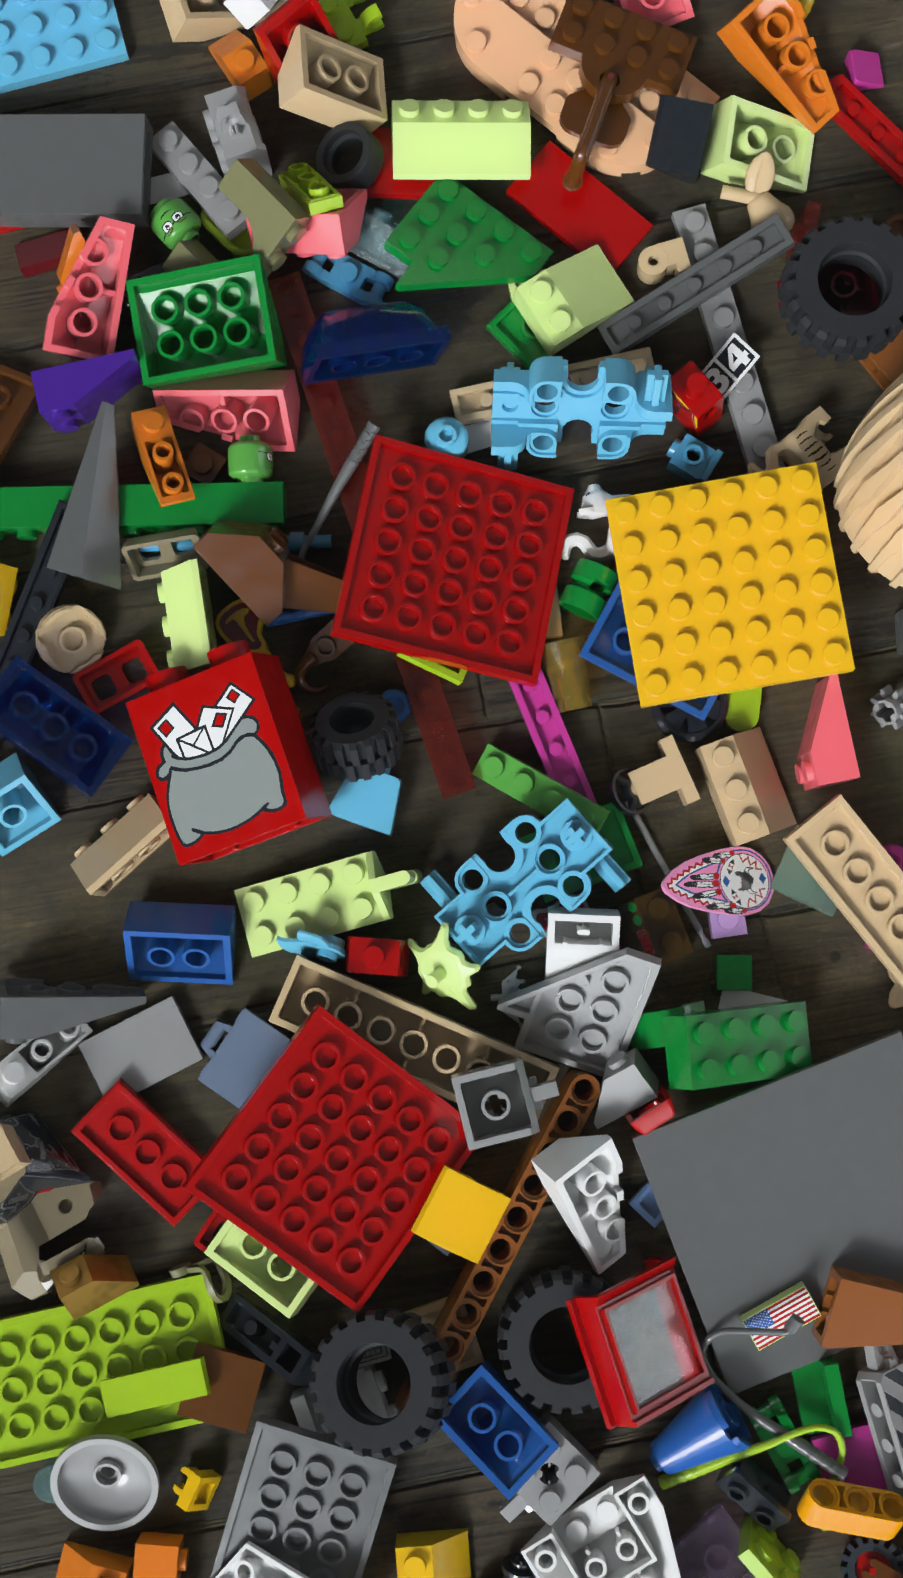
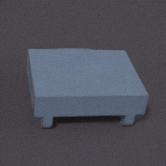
[198,1008,291,1108]

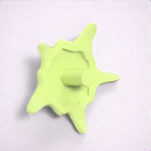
[407,922,481,1010]

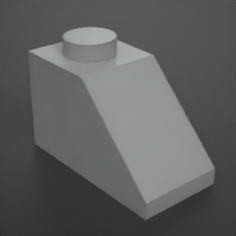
[594,1047,659,1129]

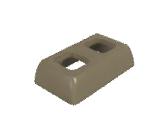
[121,527,209,581]

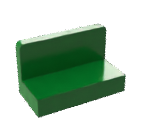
[791,1355,853,1438]

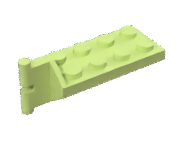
[234,851,423,958]

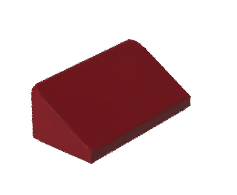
[14,227,83,279]

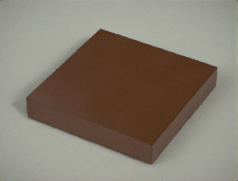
[177,1341,266,1434]

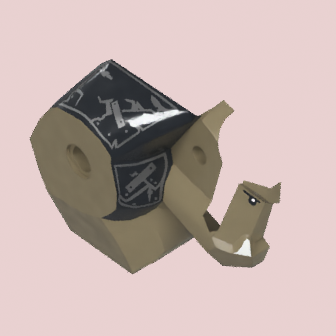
[0,1111,107,1300]

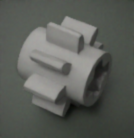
[870,684,903,730]

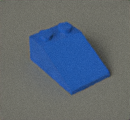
[441,1360,560,1500]

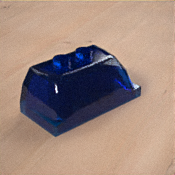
[301,301,451,385]
[0,655,133,798]

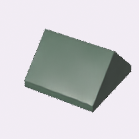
[771,825,837,917]

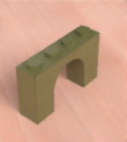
[162,158,312,278]

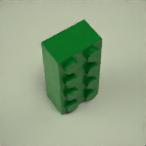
[662,1001,812,1090]

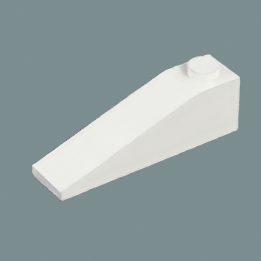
[531,1134,626,1275]

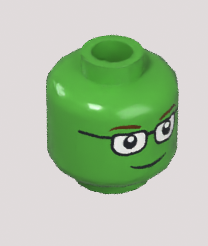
[150,198,202,250]
[228,435,273,482]

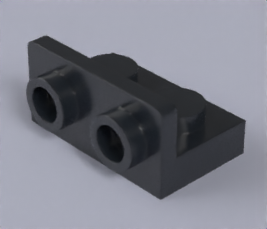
[715,1457,792,1532]

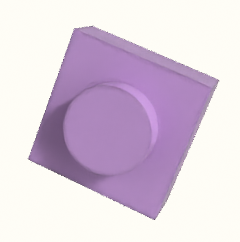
[707,912,748,939]

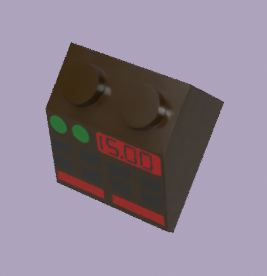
[608,887,694,965]

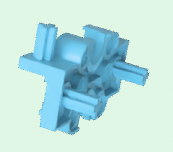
[491,356,673,471]
[420,798,631,966]

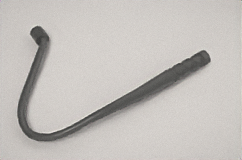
[298,420,381,559]
[700,1313,849,1482]

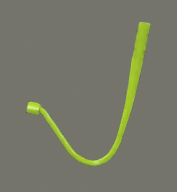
[658,1423,846,1531]

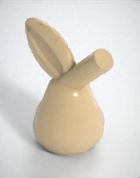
[720,151,795,231]

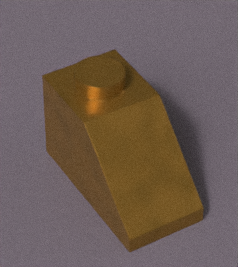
[50,1254,140,1321]

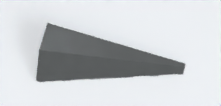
[46,401,123,590]

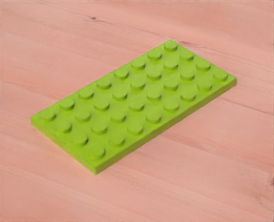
[0,1270,226,1469]

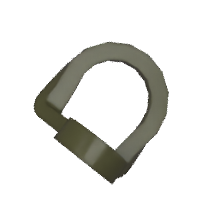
[169,1257,232,1304]

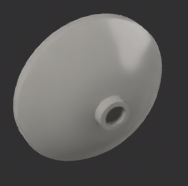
[50,1434,160,1531]

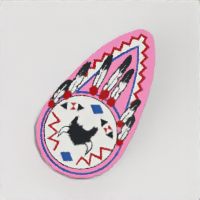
[661,846,774,916]

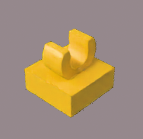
[173,1466,222,1512]

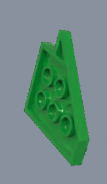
[383,179,554,292]

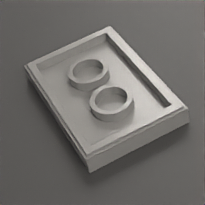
[78,996,205,1096]

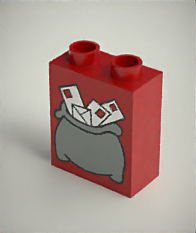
[126,640,332,866]

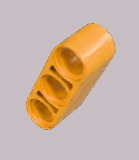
[797,1478,903,1541]

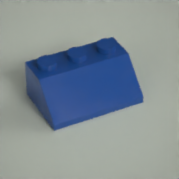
[123,901,237,985]

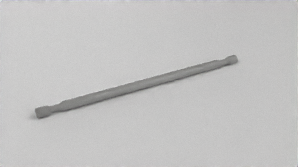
[625,801,711,949]

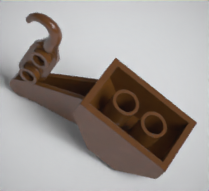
[193,520,354,695]

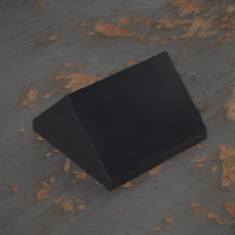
[645,95,714,185]

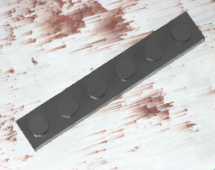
[597,213,795,355]

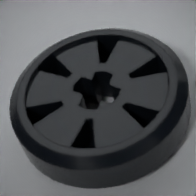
[650,693,728,743]

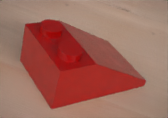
[253,0,339,88]

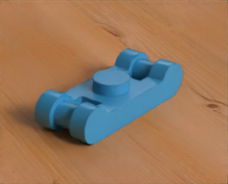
[301,254,395,312]

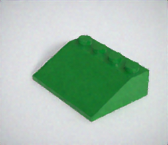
[126,254,287,389]

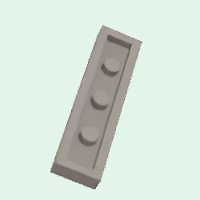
[152,121,248,241]

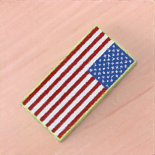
[739,1281,821,1351]

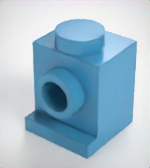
[666,433,724,484]

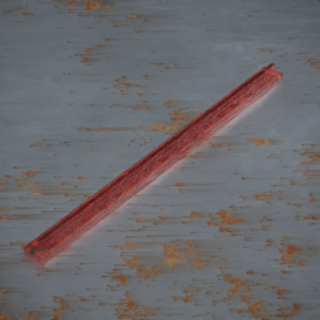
[268,271,476,799]

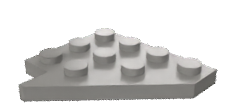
[497,947,662,1077]

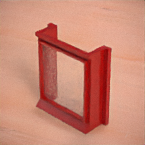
[565,1255,715,1429]

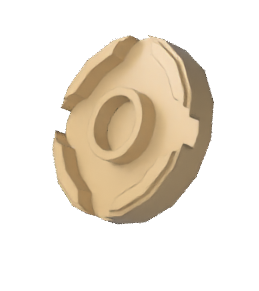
[36,604,106,674]

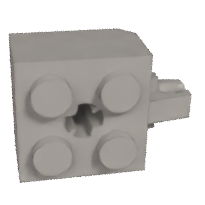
[202,85,273,176]
[451,1057,560,1151]
[499,1410,601,1526]

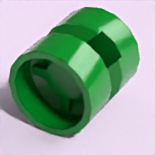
[558,558,618,622]

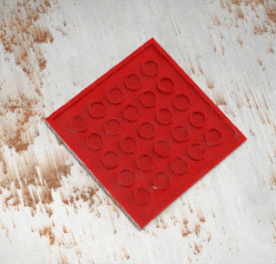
[330,435,574,687]
[182,1004,474,1313]

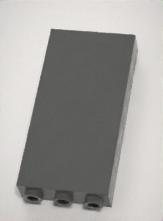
[0,113,153,228]

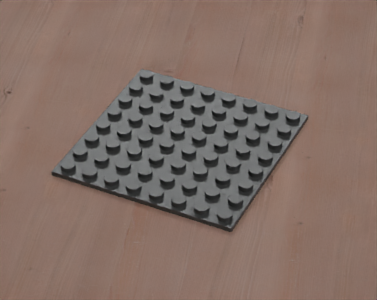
[631,1030,903,1394]

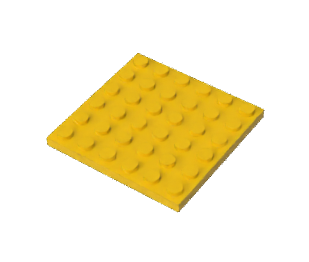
[605,462,855,708]

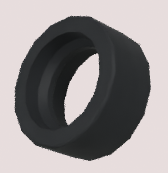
[316,122,384,189]

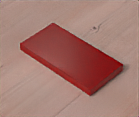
[506,141,654,272]
[71,1078,204,1227]

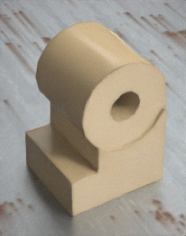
[637,237,691,285]

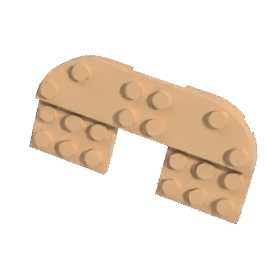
[454,0,720,177]

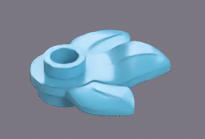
[276,930,346,963]

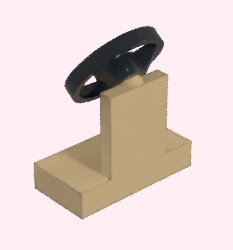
[608,735,701,816]

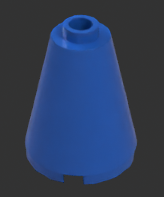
[649,1383,752,1475]

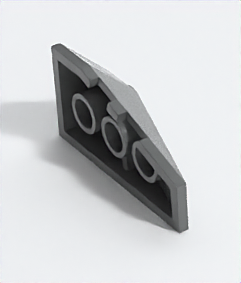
[0,978,146,1044]

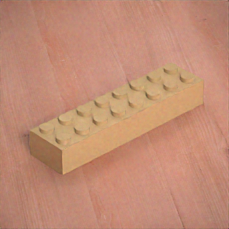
[268,954,559,1120]

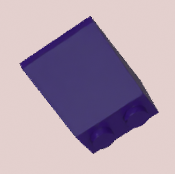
[31,349,143,433]

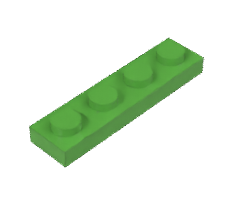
[472,743,610,833]

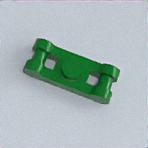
[747,1394,822,1495]

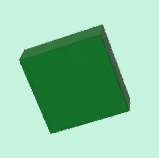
[715,955,752,991]

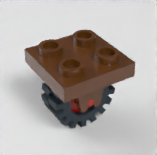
[840,1536,903,1578]

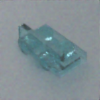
[350,207,409,279]

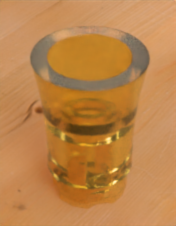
[542,636,592,713]

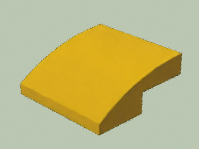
[411,1165,511,1264]

